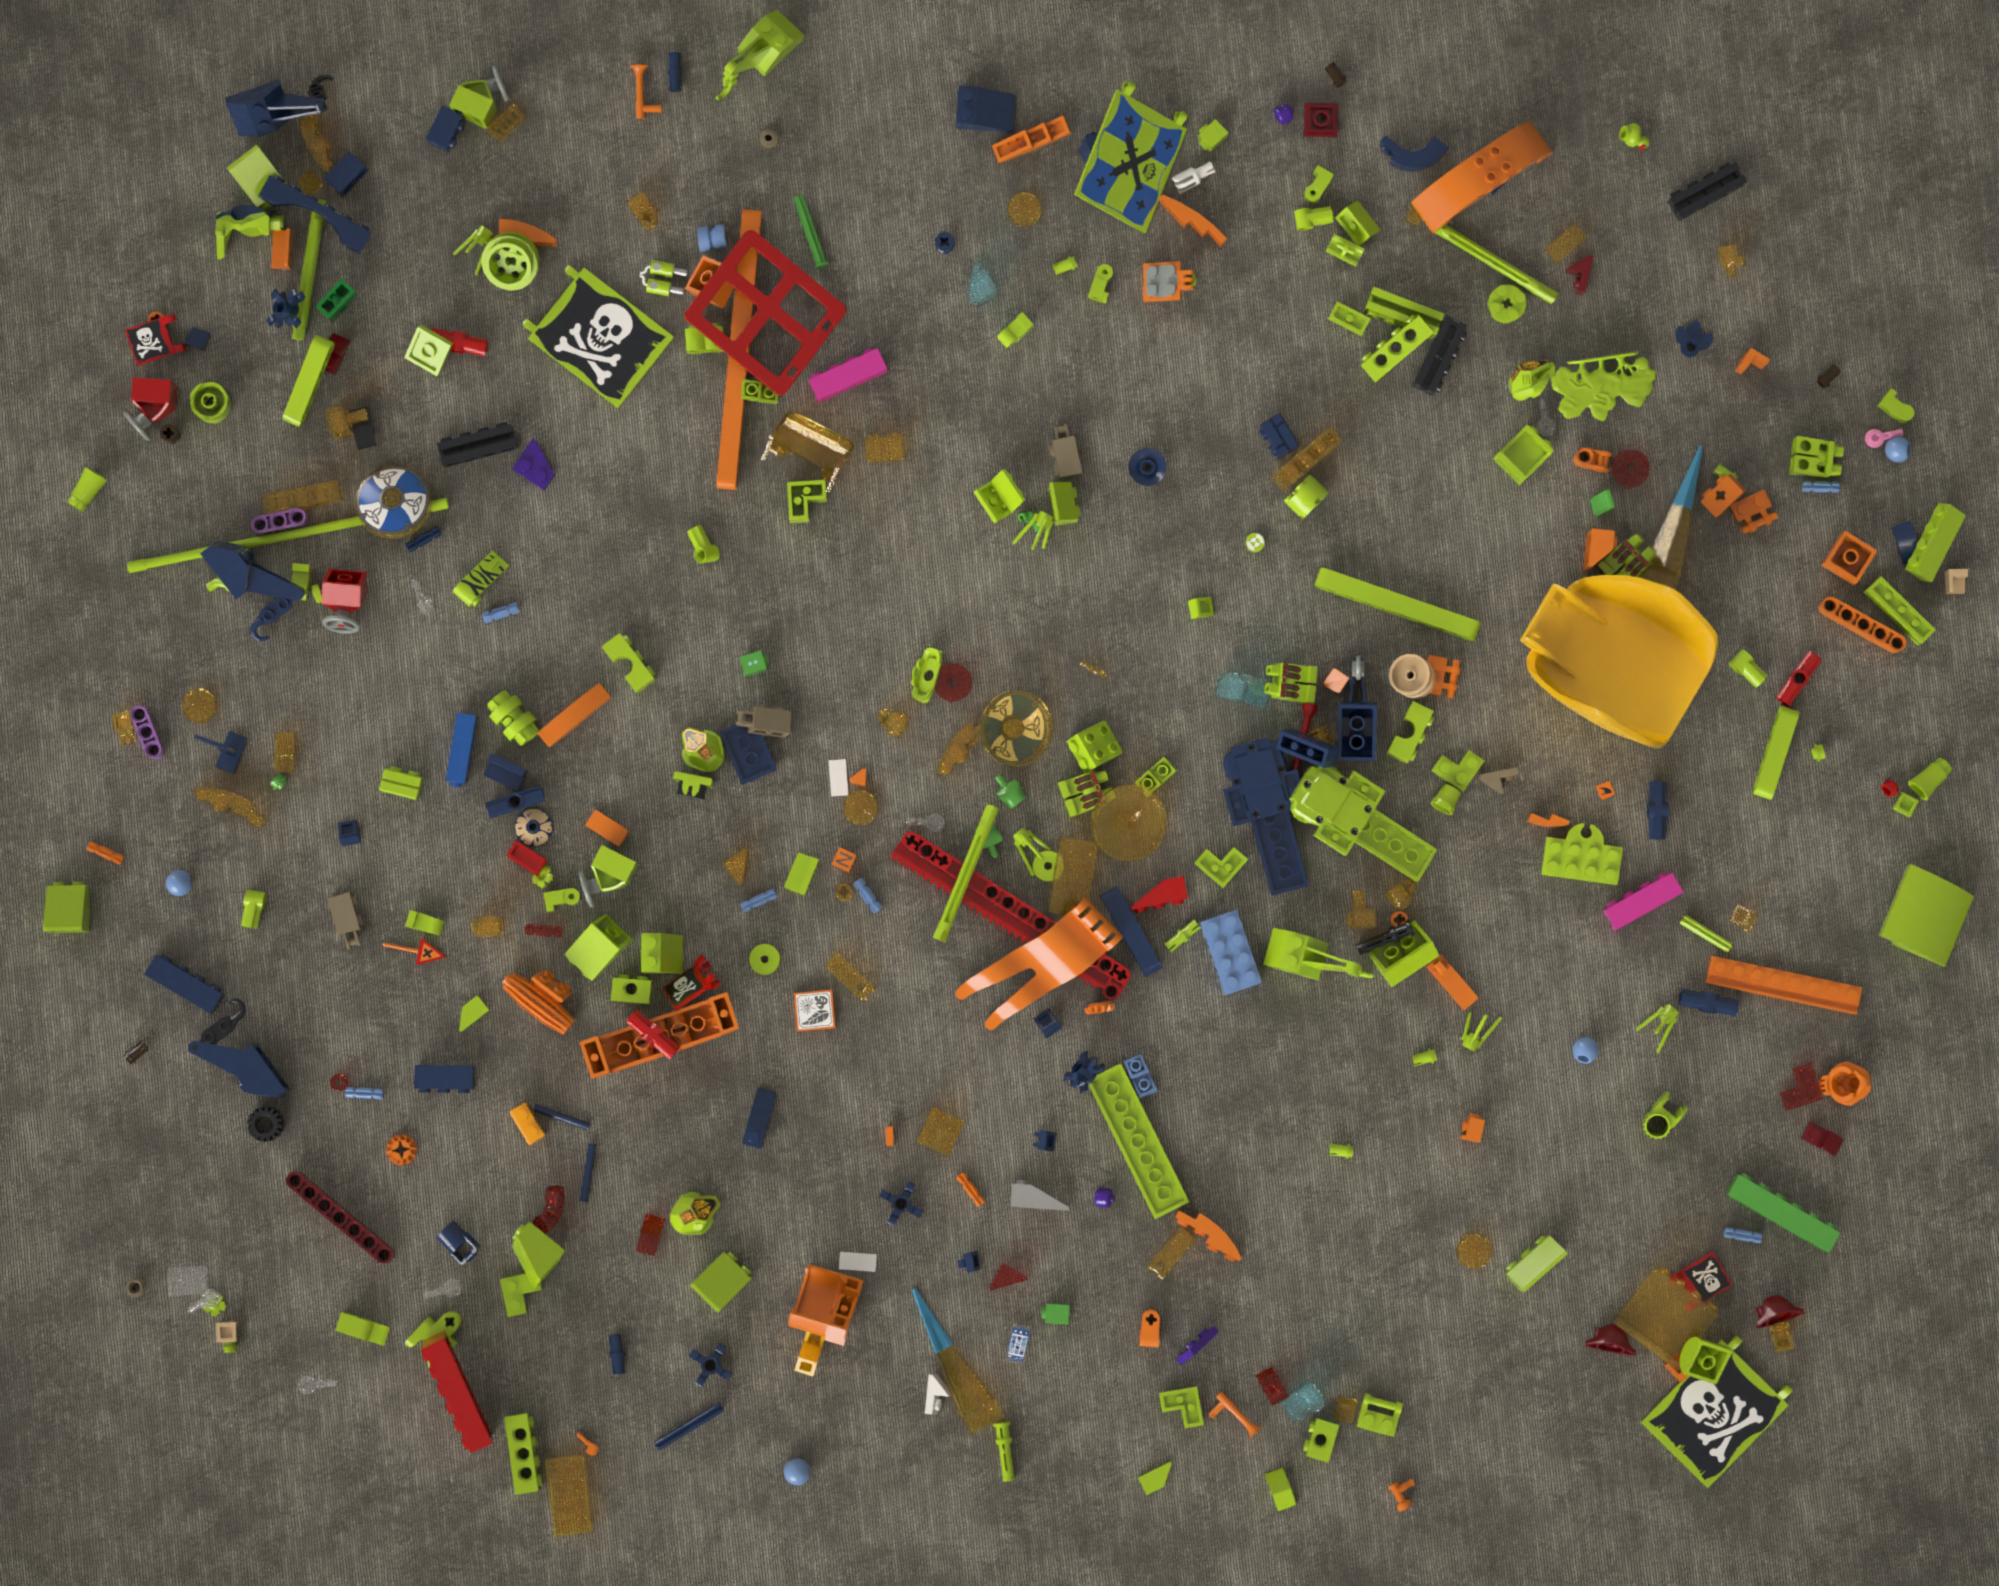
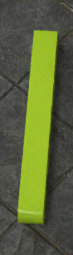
[1314,567,1481,641]

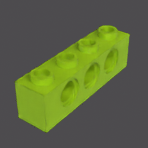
[1361,314,1434,383]
[504,1412,543,1495]

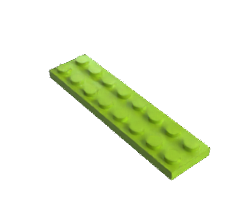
[1088,1063,1189,1219]

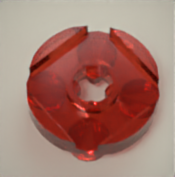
[1610,450,1650,488]
[935,663,972,702]

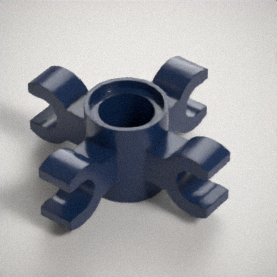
[266,289,305,328]
[1063,1050,1105,1094]
[879,1181,923,1226]
[689,1343,733,1387]

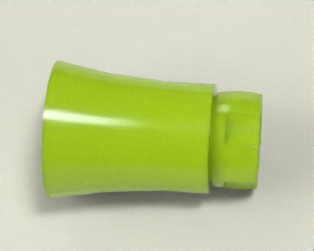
[68,466,108,511]
[1908,757,1952,801]

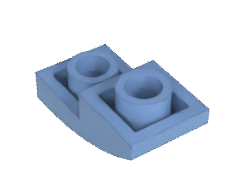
[1124,1054,1157,1099]

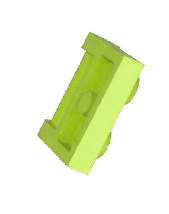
[1356,1393,1403,1437]

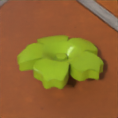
[532,865,554,888]
[202,1293,226,1317]

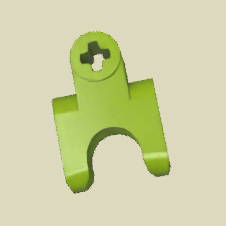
[405,1311,462,1367]

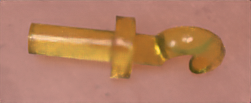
[1080,660,1107,679]

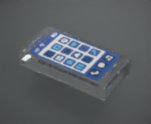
[1005,1323,1032,1365]

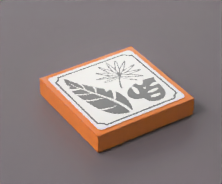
[794,990,836,1032]

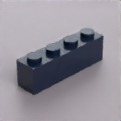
[144,954,225,1014]

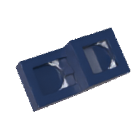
[1891,521,1918,564]

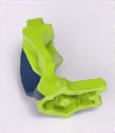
[215,205,284,259]

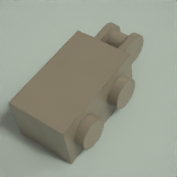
[1049,423,1083,480]
[736,704,791,738]
[327,892,364,949]

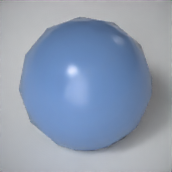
[1885,436,1911,463]
[166,870,191,896]
[1573,1037,1599,1064]
[784,1458,809,1485]

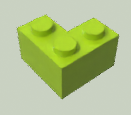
[787,480,827,523]

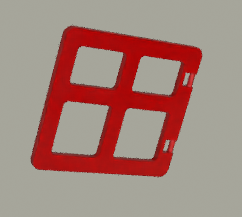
[684,230,846,395]

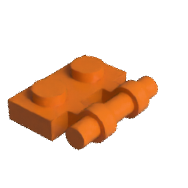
[1729,489,1778,534]
[1427,655,1461,698]

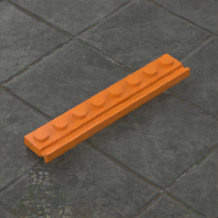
[1705,956,1862,1015]

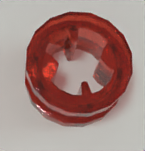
[330,1074,349,1091]

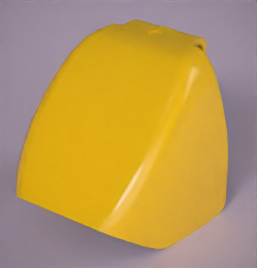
[1520,575,1718,748]

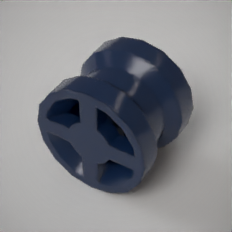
[935,232,954,254]

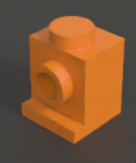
[1459,1113,1485,1143]

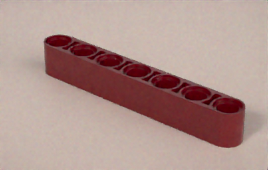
[286,1172,395,1264]

